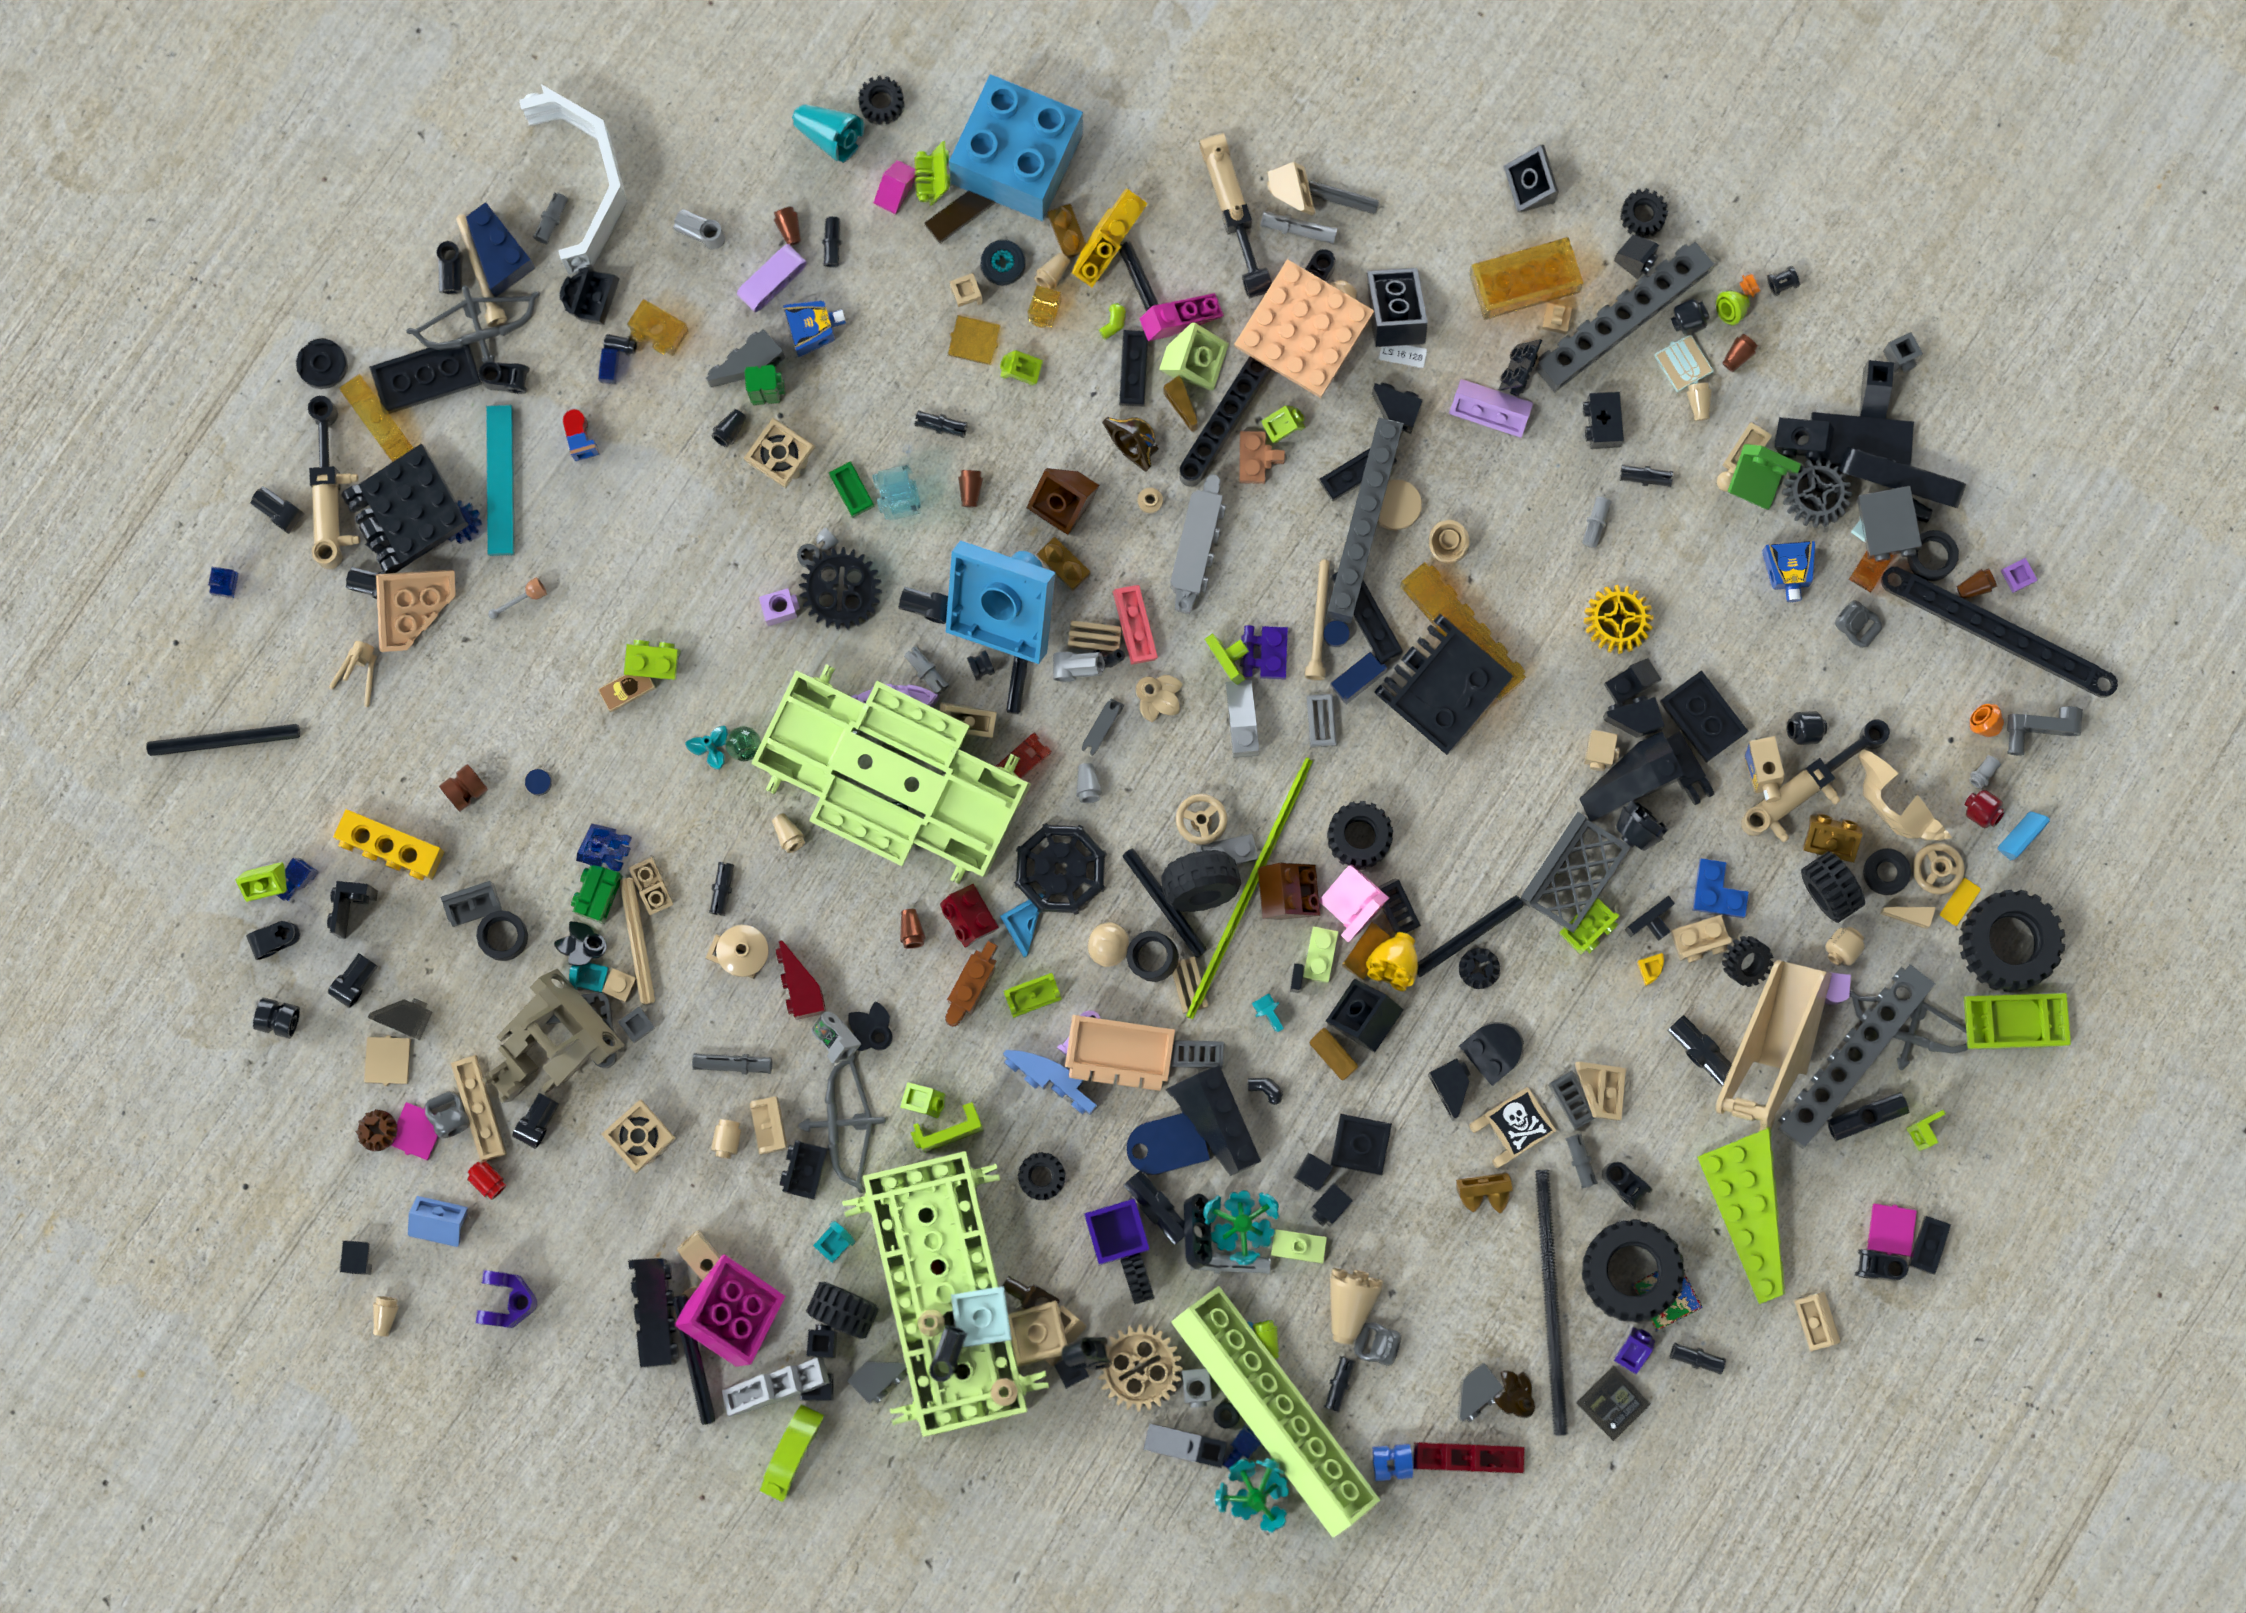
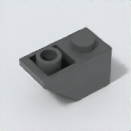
[847,1362,908,1404]
[1457,1363,1504,1422]

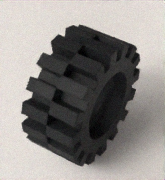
[858,75,904,125]
[1620,188,1668,238]
[1722,936,1774,987]
[1018,1152,1065,1201]
[1120,1253,1155,1305]

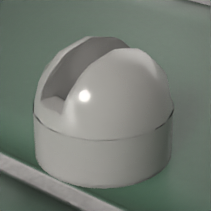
[816,527,839,550]

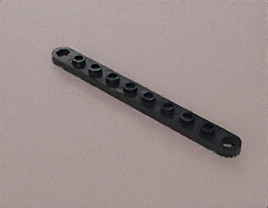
[1881,566,2118,698]

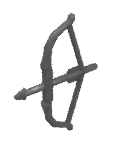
[406,286,540,363]
[1849,991,1968,1070]
[798,1052,886,1193]

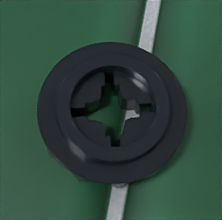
[1459,947,1501,989]

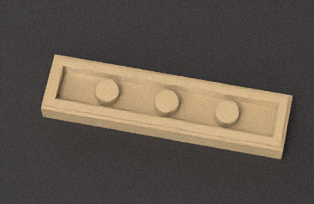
[451,1055,507,1163]

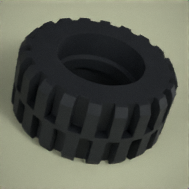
[1959,889,2065,992]
[1582,1219,1685,1322]

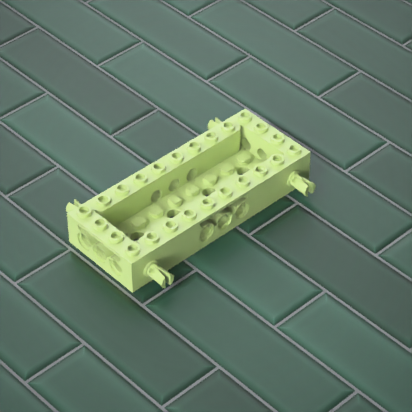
[842,1151,1049,1437]

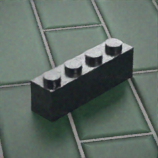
[1165,1065,1261,1176]
[628,1258,679,1368]

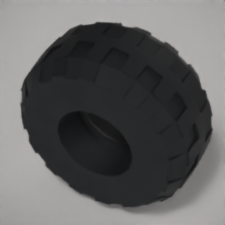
[1161,850,1241,912]

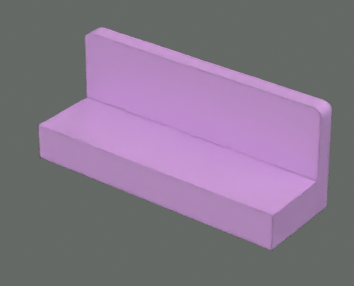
[1449,379,1533,438]

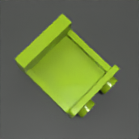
[911,1102,984,1153]

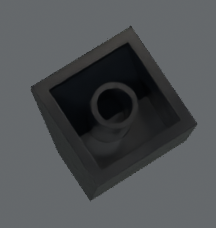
[1326,979,1404,1053]

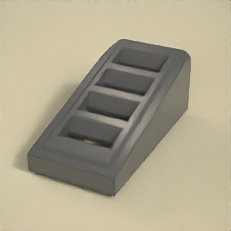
[1170,1041,1224,1069]
[1548,1071,1595,1130]

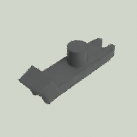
[1082,698,1125,756]

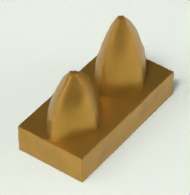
[1047,203,1086,259]
[1036,536,1091,591]
[1456,1173,1513,1214]

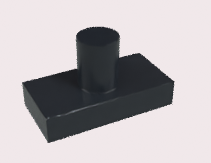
[1624,896,1675,941]

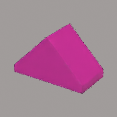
[873,160,918,215]

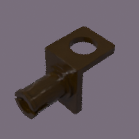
[1002,1275,1060,1309]

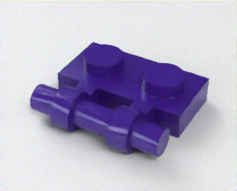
[1240,625,1288,680]

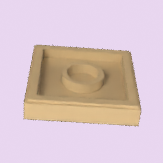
[1008,1301,1067,1367]

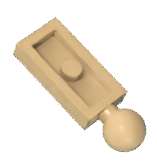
[1717,422,1772,492]

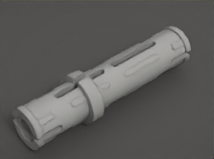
[1260,211,1337,244]
[1190,1252,1270,1274]

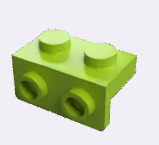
[624,640,681,680]
[1558,898,1619,955]

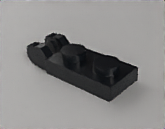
[1667,731,1715,805]

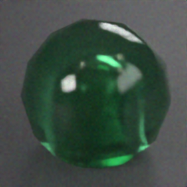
[725,726,761,762]

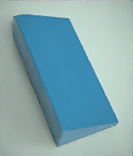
[1997,811,2050,861]

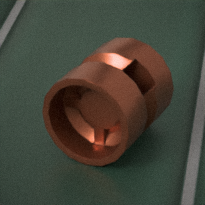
[439,764,488,812]

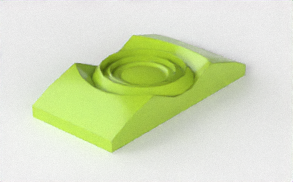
[1964,993,2071,1049]

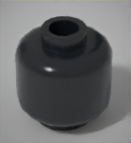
[1670,299,1710,336]
[1786,711,1827,745]

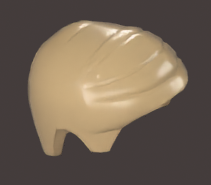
[1429,520,1470,564]
[1087,922,1129,967]

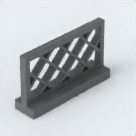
[1521,812,1630,933]

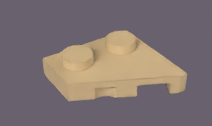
[1575,1062,1626,1121]

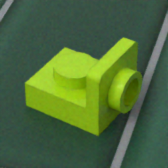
[1000,350,1043,386]
[1261,405,1306,443]
[900,1082,945,1119]

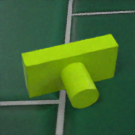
[1204,633,1249,685]

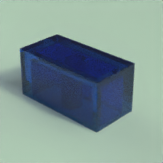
[598,348,619,384]

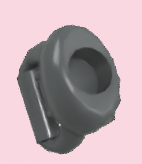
[1835,600,1882,648]
[425,1091,470,1139]
[1353,1322,1401,1366]

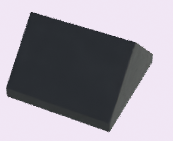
[1504,145,1559,212]

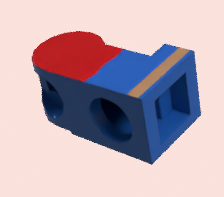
[563,409,600,462]

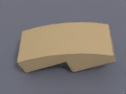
[628,857,674,915]

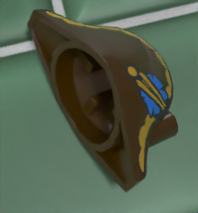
[1102,417,1159,472]

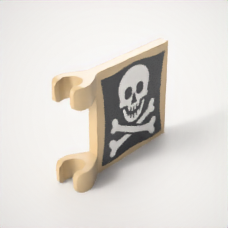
[1469,1087,1556,1168]

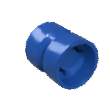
[1372,1444,1413,1481]

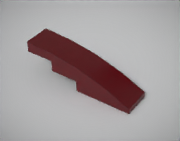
[1413,1442,1525,1474]

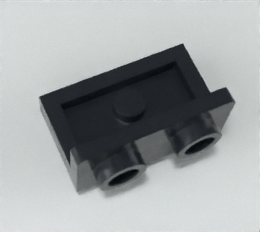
[779,1140,828,1200]

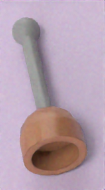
[488,577,547,619]

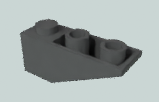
[706,329,785,388]

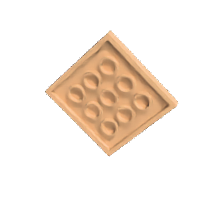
[1234,259,1374,398]

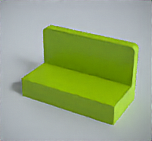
[1906,1109,1946,1151]

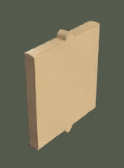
[364,1035,411,1086]

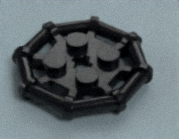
[1014,823,1107,915]

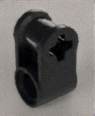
[479,362,530,394]
[246,921,300,960]
[1602,1162,1652,1210]
[1855,1249,1908,1281]
[1062,1336,1112,1370]

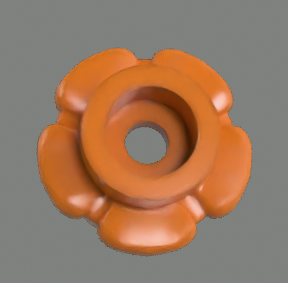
[1739,273,1761,298]

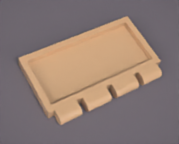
[1065,1015,1175,1091]

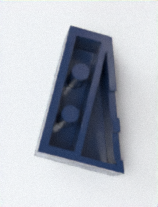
[466,202,536,297]

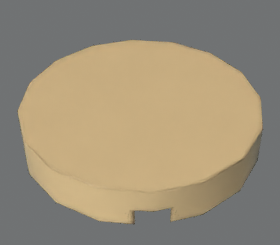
[1378,480,1422,530]

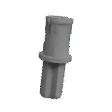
[1582,497,1611,548]

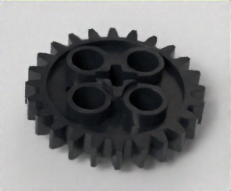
[799,547,882,631]

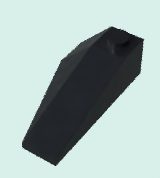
[1579,731,1685,822]

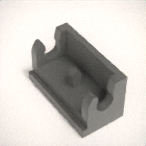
[440,881,503,927]

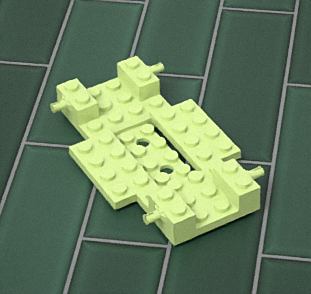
[751,665,1031,884]

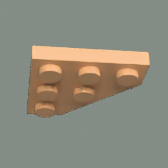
[376,569,456,652]

